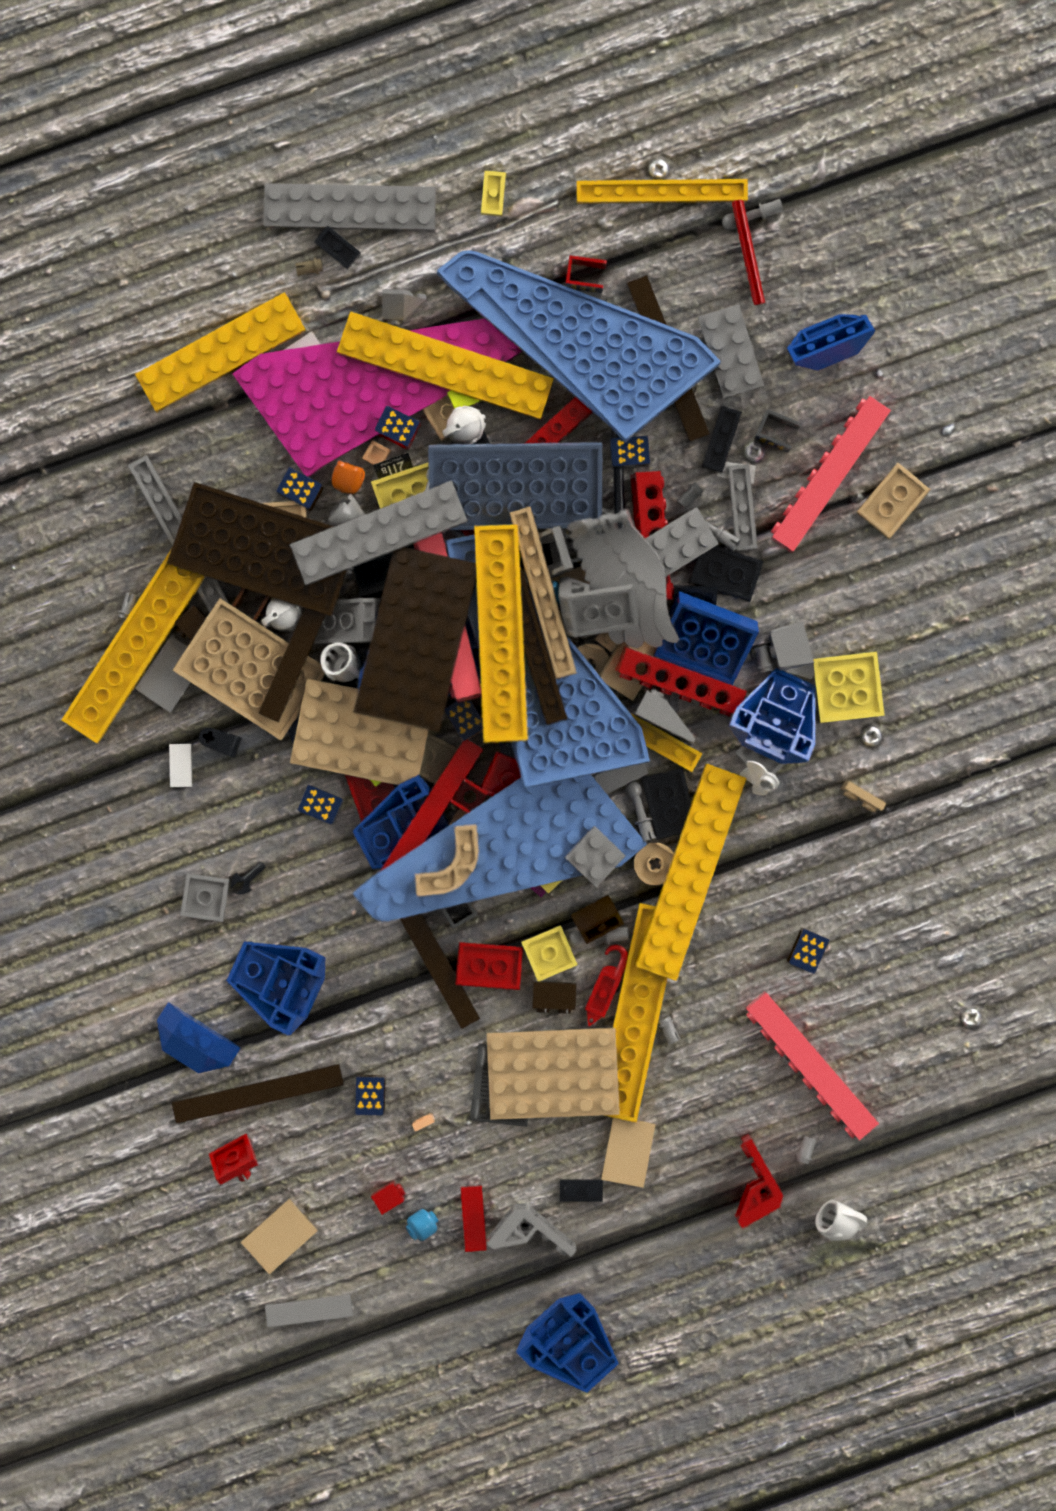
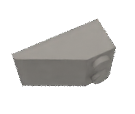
[634,689,696,744]

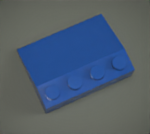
[654,591,759,685]

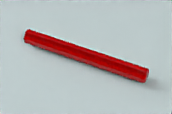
[732,199,765,305]

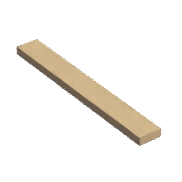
[510,507,577,679]

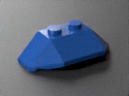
[787,314,875,370]
[157,1002,241,1074]

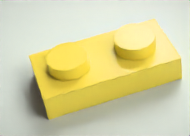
[481,171,506,217]

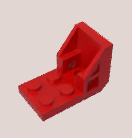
[735,1134,783,1229]

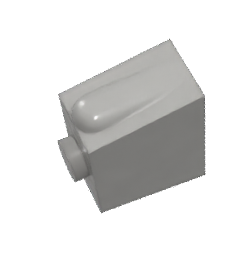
[768,621,814,671]

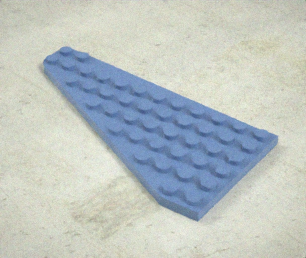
[437,250,721,442]
[445,535,650,788]
[352,775,647,921]

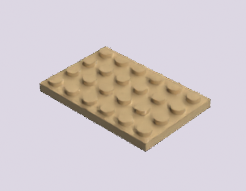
[173,598,325,740]
[290,679,429,789]
[487,1028,620,1120]

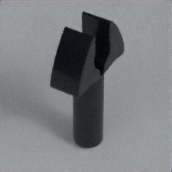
[230,862,266,895]

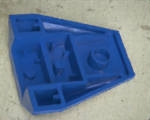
[728,668,815,764]
[353,775,450,869]
[226,941,326,1036]
[516,1293,619,1393]

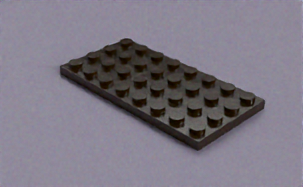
[167,482,347,617]
[354,547,477,732]

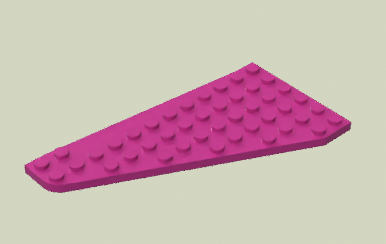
[232,319,523,477]

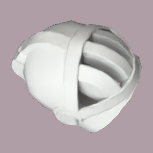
[442,406,486,444]
[261,598,304,632]
[320,643,362,682]
[815,1200,867,1241]

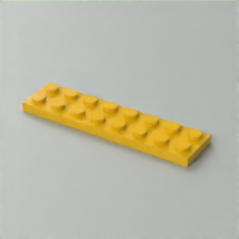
[135,292,306,413]

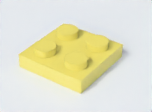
[521,925,578,982]

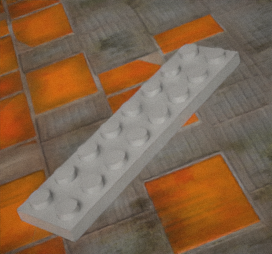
[264,183,436,231]
[290,481,468,586]

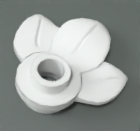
[740,761,779,795]

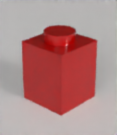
[371,1180,406,1215]

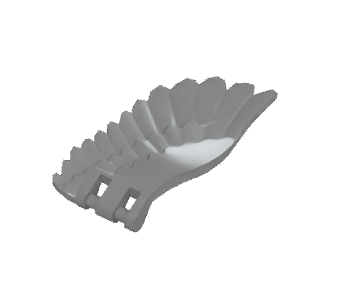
[567,509,679,648]

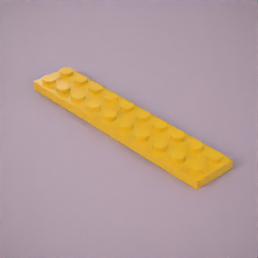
[337,311,554,420]
[474,525,528,743]
[61,548,205,743]
[635,764,747,981]
[604,903,667,1123]

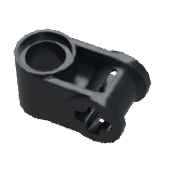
[199,728,242,758]

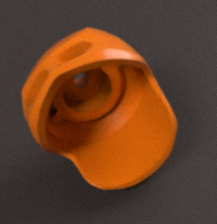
[331,461,365,494]

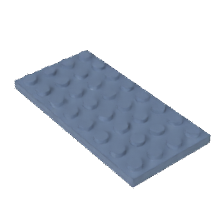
[428,442,602,530]

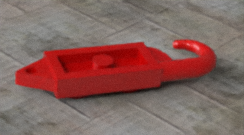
[585,944,628,1026]

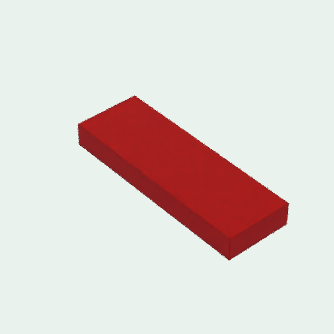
[461,1185,487,1252]

